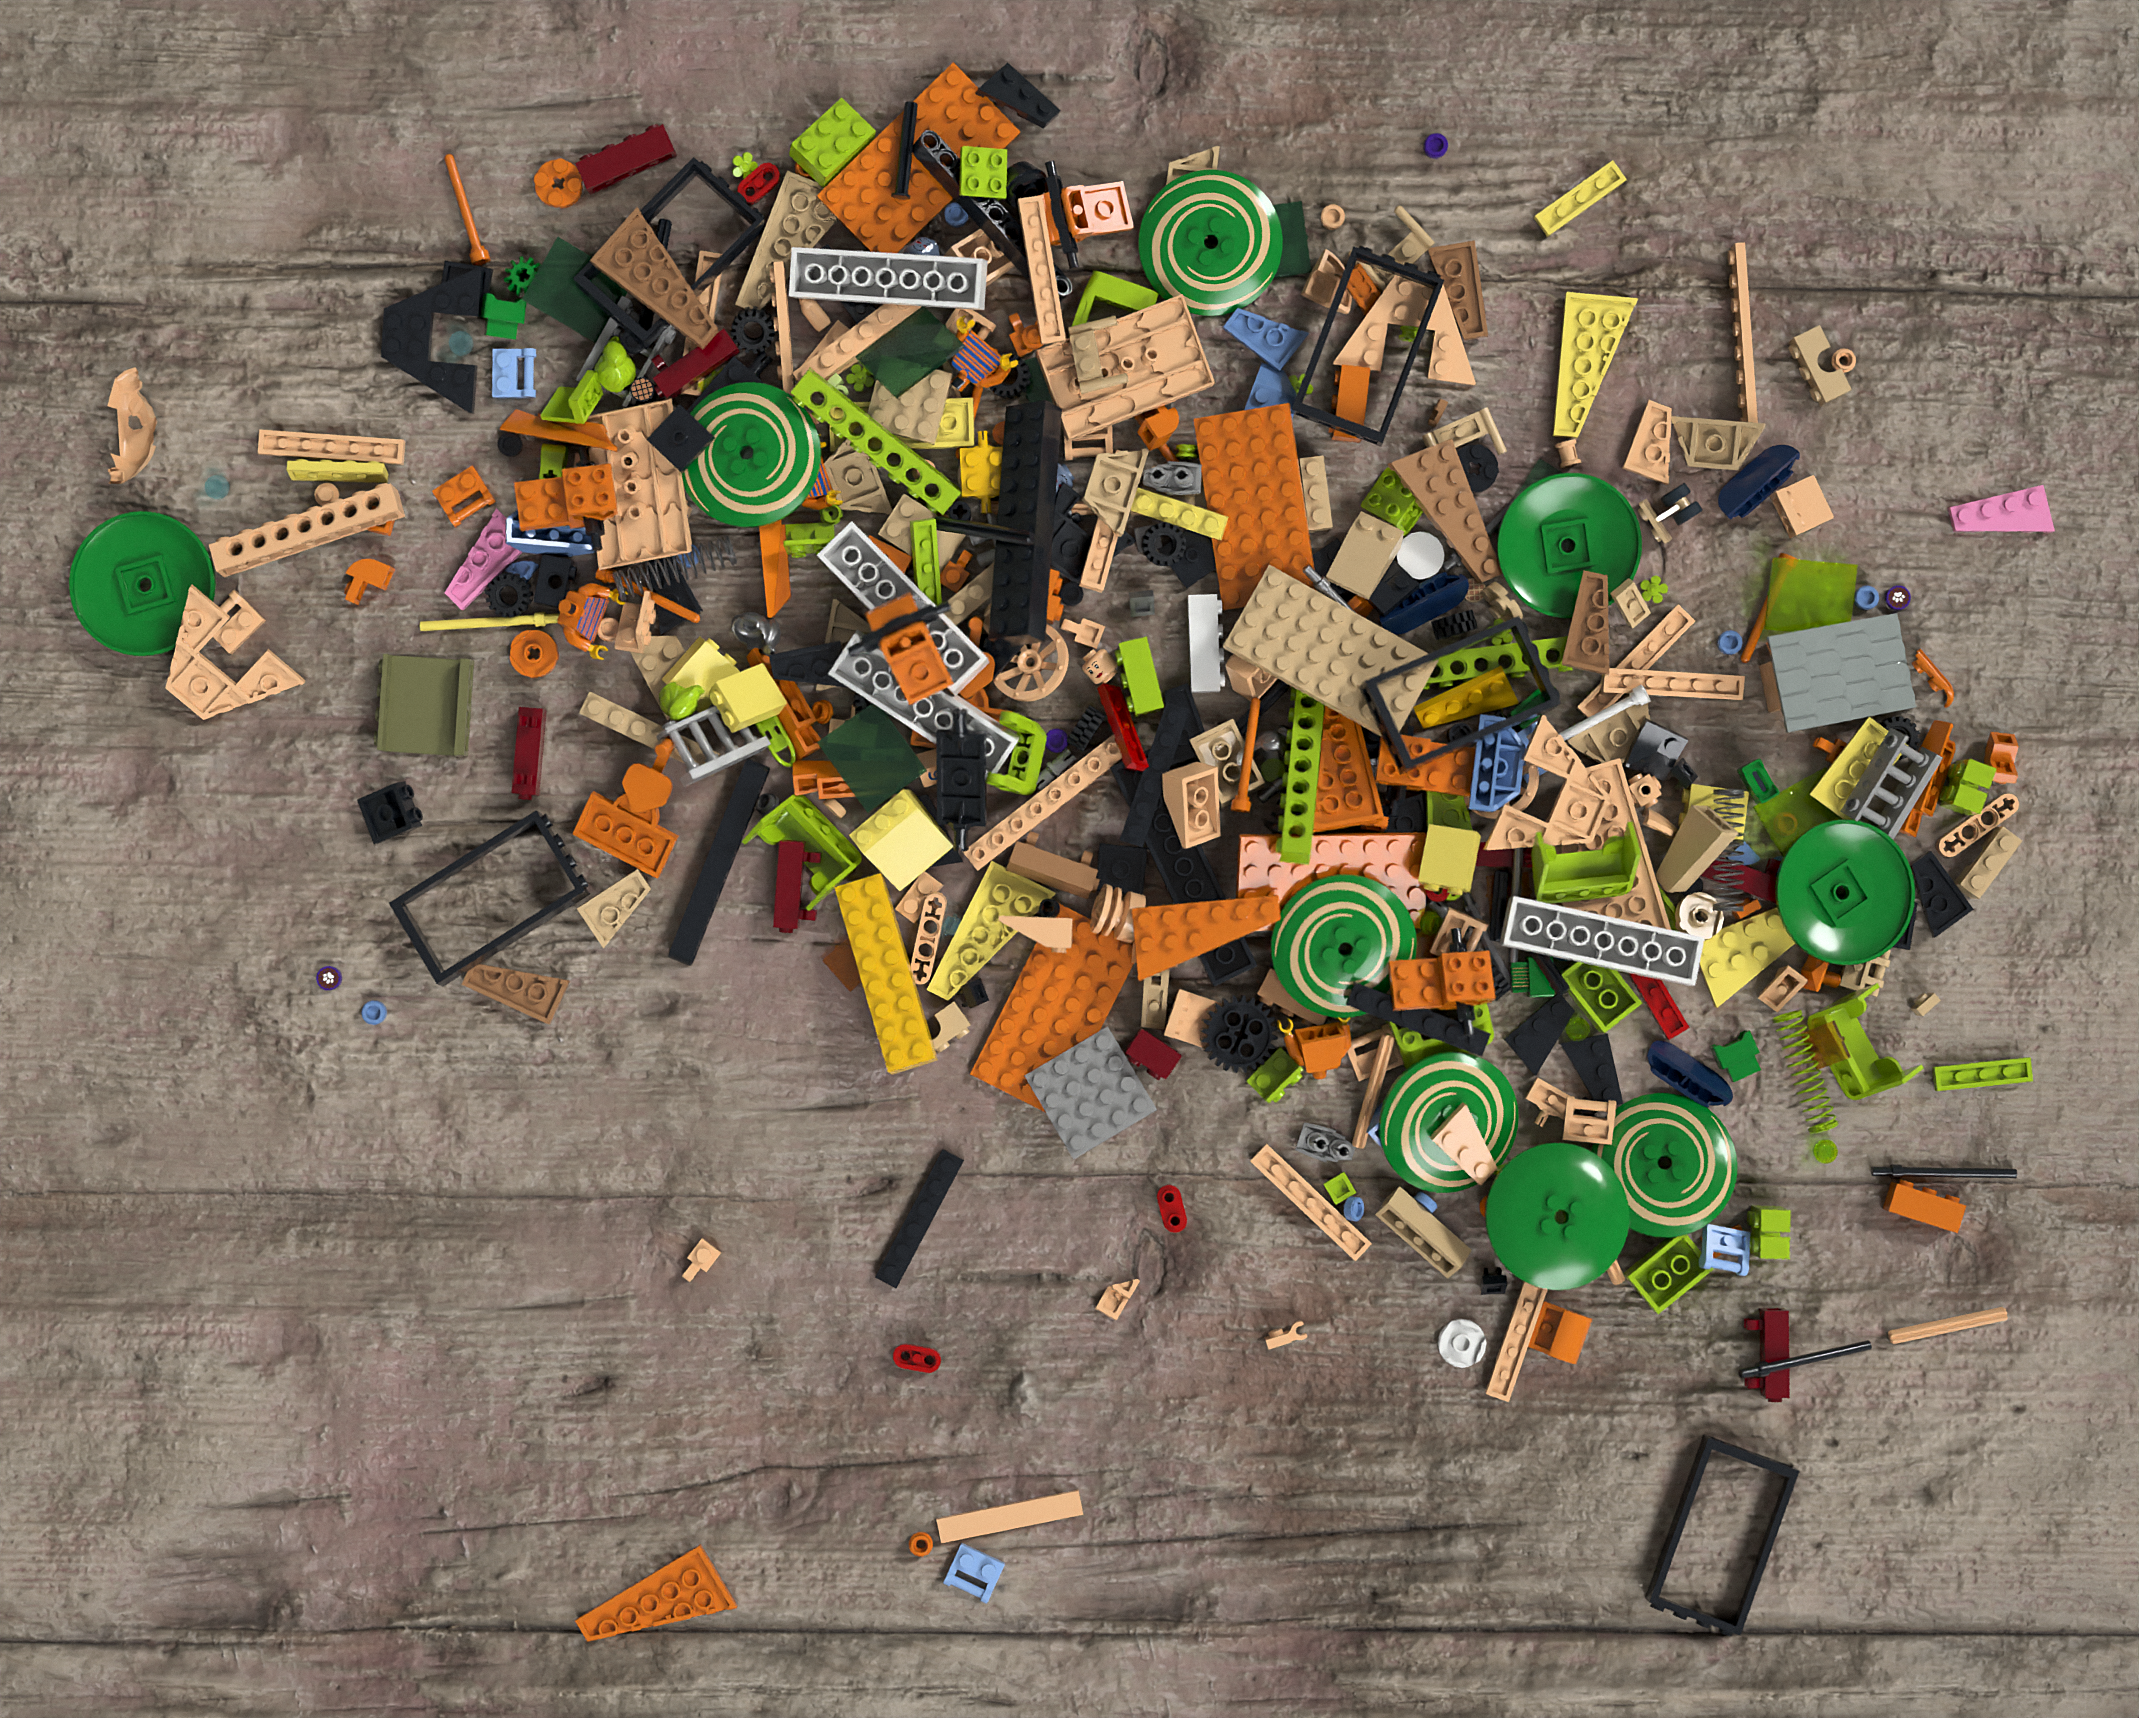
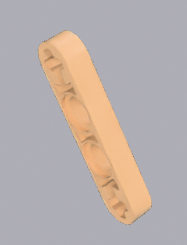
[1936,794,2019,857]
[911,892,947,984]

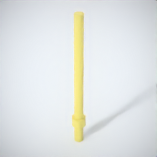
[420,612,560,631]

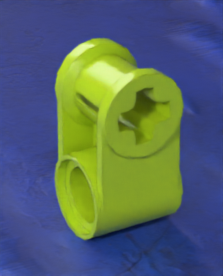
[539,443,568,479]

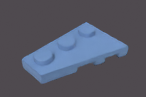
[1222,308,1309,372]

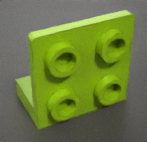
[959,146,1007,201]
[541,370,603,424]
[1361,467,1423,537]
[783,522,835,558]
[1246,1047,1303,1103]

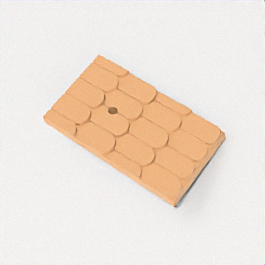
[1035,294,1215,442]
[586,398,692,570]

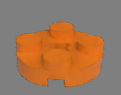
[534,158,583,209]
[510,630,559,678]

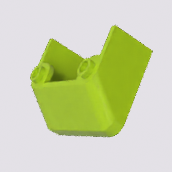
[742,794,862,911]
[1531,822,1641,904]
[1807,983,1924,1100]
[1386,1003,1494,1069]

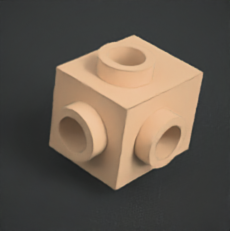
[1628,773,1662,809]

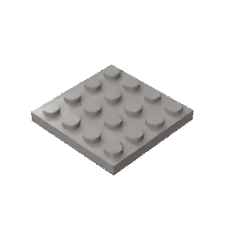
[1025,1026,1157,1159]

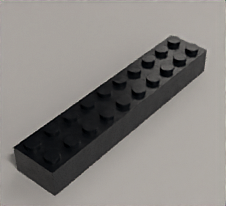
[988,400,1062,647]
[1110,748,1257,987]

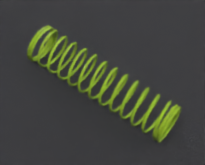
[1772,1010,1839,1134]

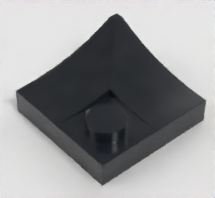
[1366,560,1419,618]
[1624,718,1689,781]

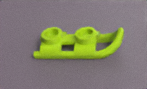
[755,715,796,767]

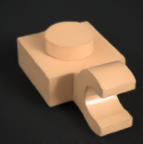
[1060,618,1105,649]
[682,1238,722,1282]
[1264,1321,1307,1349]

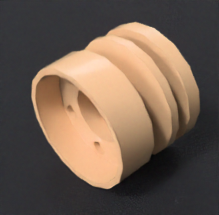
[1090,884,1146,943]

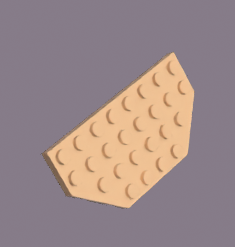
[1545,758,1671,930]

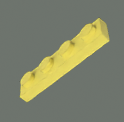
[1534,160,1627,237]
[286,459,388,483]
[1131,487,1229,540]

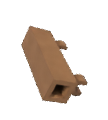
[1006,831,1100,899]

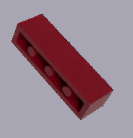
[575,124,677,195]

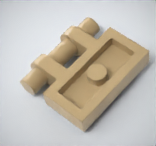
[1839,950,1891,997]

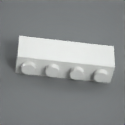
[1187,594,1225,693]

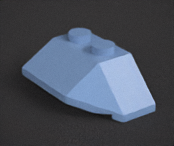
[1244,363,1297,418]
[505,509,597,557]
[1469,715,1525,812]

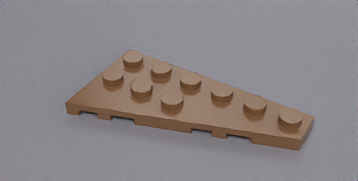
[590,207,718,349]
[1387,438,1502,583]

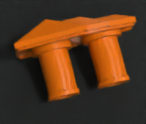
[1801,955,1841,992]

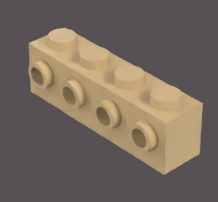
[1375,1186,1472,1279]

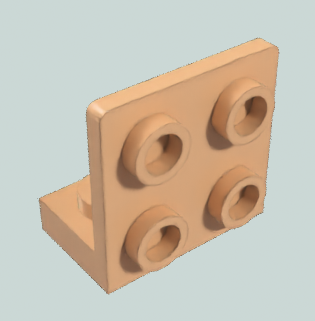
[1770,475,1834,538]
[614,591,656,654]
[1163,989,1222,1048]

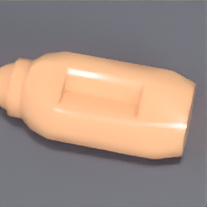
[799,298,831,332]

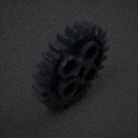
[1200,995,1278,1073]

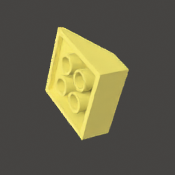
[849,789,954,891]

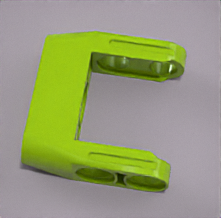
[1068,271,1158,338]
[985,711,1047,796]

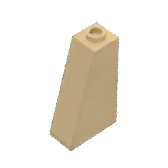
[1655,805,1738,893]

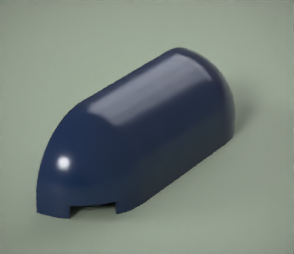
[1718,445,1800,519]
[1380,572,1469,635]
[1647,1040,1733,1107]

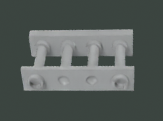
[576,296,676,408]
[656,706,771,787]
[1840,728,1943,839]

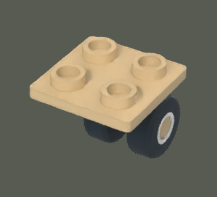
[1638,483,1702,544]

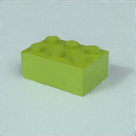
[789,97,876,188]
[1114,636,1164,717]
[1560,961,1642,1033]
[1623,1235,1715,1315]

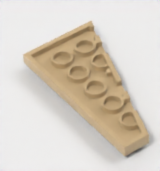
[735,170,838,310]

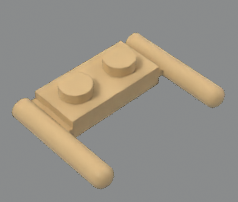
[1348,206,1435,292]

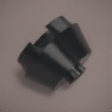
[1005,161,1049,207]

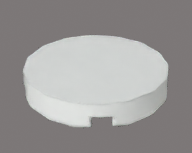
[1396,532,1444,580]
[1437,1318,1486,1368]

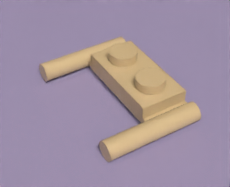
[1068,316,1129,394]
[1422,407,1507,455]

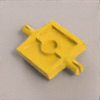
[959,431,1003,514]

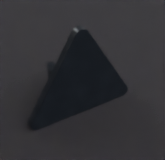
[979,634,1024,681]

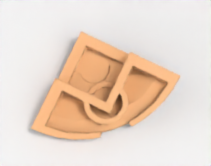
[1301,249,1352,314]
[1642,808,1678,840]

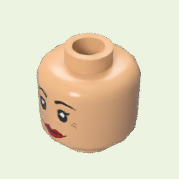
[1082,649,1118,684]

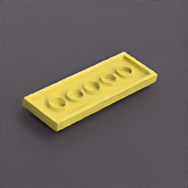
[830,398,975,453]

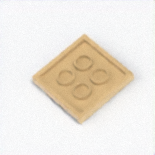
[867,356,953,445]

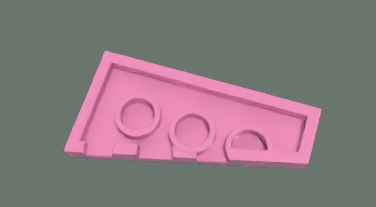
[1948,485,2055,532]
[445,508,522,610]

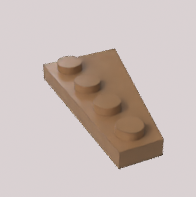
[1428,240,1488,341]
[1561,571,1609,676]
[461,964,570,1025]

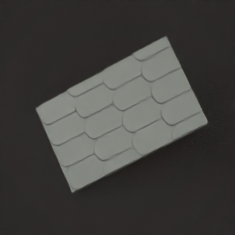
[1759,613,1916,733]

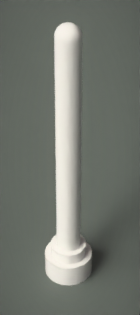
[1559,684,1650,741]

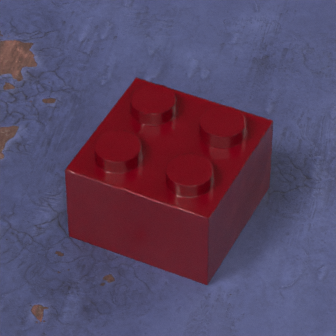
[1125,1027,1182,1081]

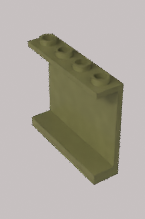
[374,654,474,757]

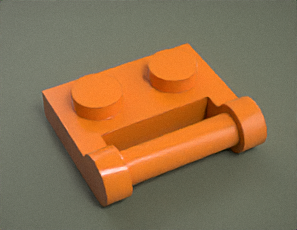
[432,465,496,528]

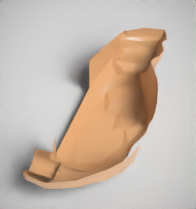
[108,367,157,484]

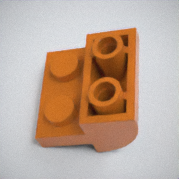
[1046,569,1064,625]
[1528,1301,1592,1364]

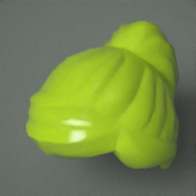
[594,336,636,393]
[659,682,705,721]

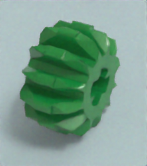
[504,256,546,298]

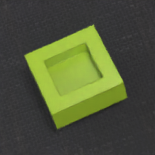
[1323,1171,1356,1205]

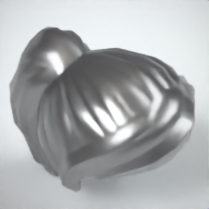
[731,612,781,654]
[1253,725,1291,762]

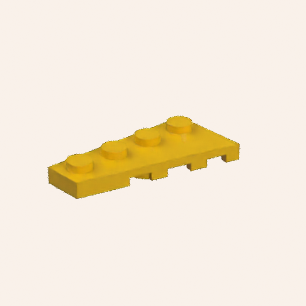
[1413,666,1519,729]

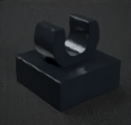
[1666,758,1698,790]
[957,978,989,1008]
[1480,1267,1507,1295]

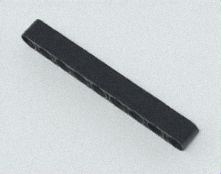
[913,130,1072,303]
[668,759,770,966]

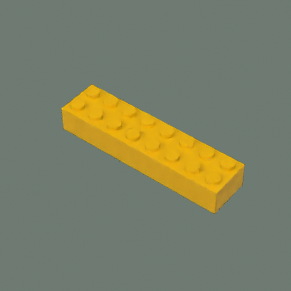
[834,873,938,1074]

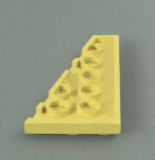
[1553,292,1638,439]
[927,861,1056,1001]
[1699,907,1795,1008]

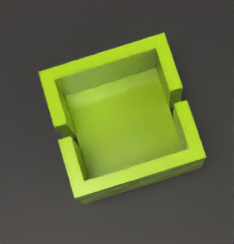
[1939,759,1997,816]
[1747,1205,1791,1259]

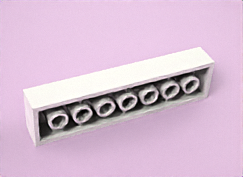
[789,247,988,310]
[817,521,990,696]
[828,630,1020,778]
[1499,896,1705,986]

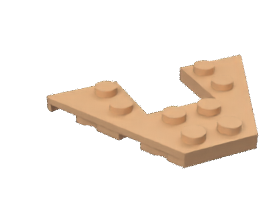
[1332,275,1476,386]
[165,585,306,720]
[1484,715,1611,850]

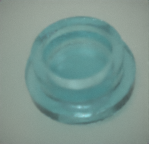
[449,331,474,356]
[205,475,230,499]
[942,913,962,937]

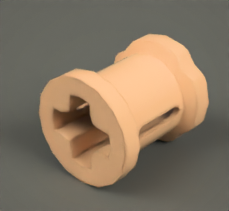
[1555,439,1581,468]

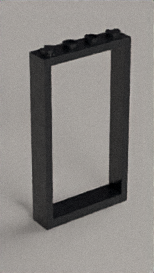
[573,157,765,349]
[1291,246,1444,447]
[1359,616,1561,775]
[389,810,590,987]
[1645,1434,1800,1637]

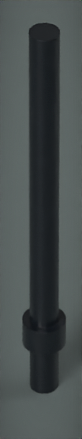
[1871,1164,2017,1179]
[1738,1340,1872,1379]

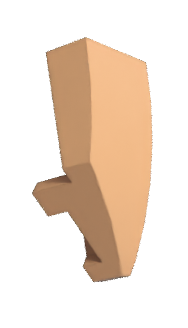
[1095,1279,1140,1321]

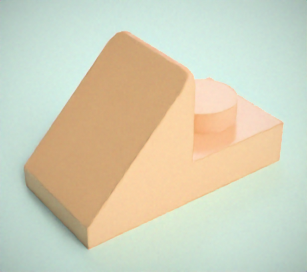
[1758,966,1808,1012]

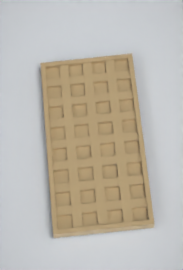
[1222,565,1438,737]

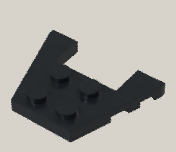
[1051,482,1136,583]

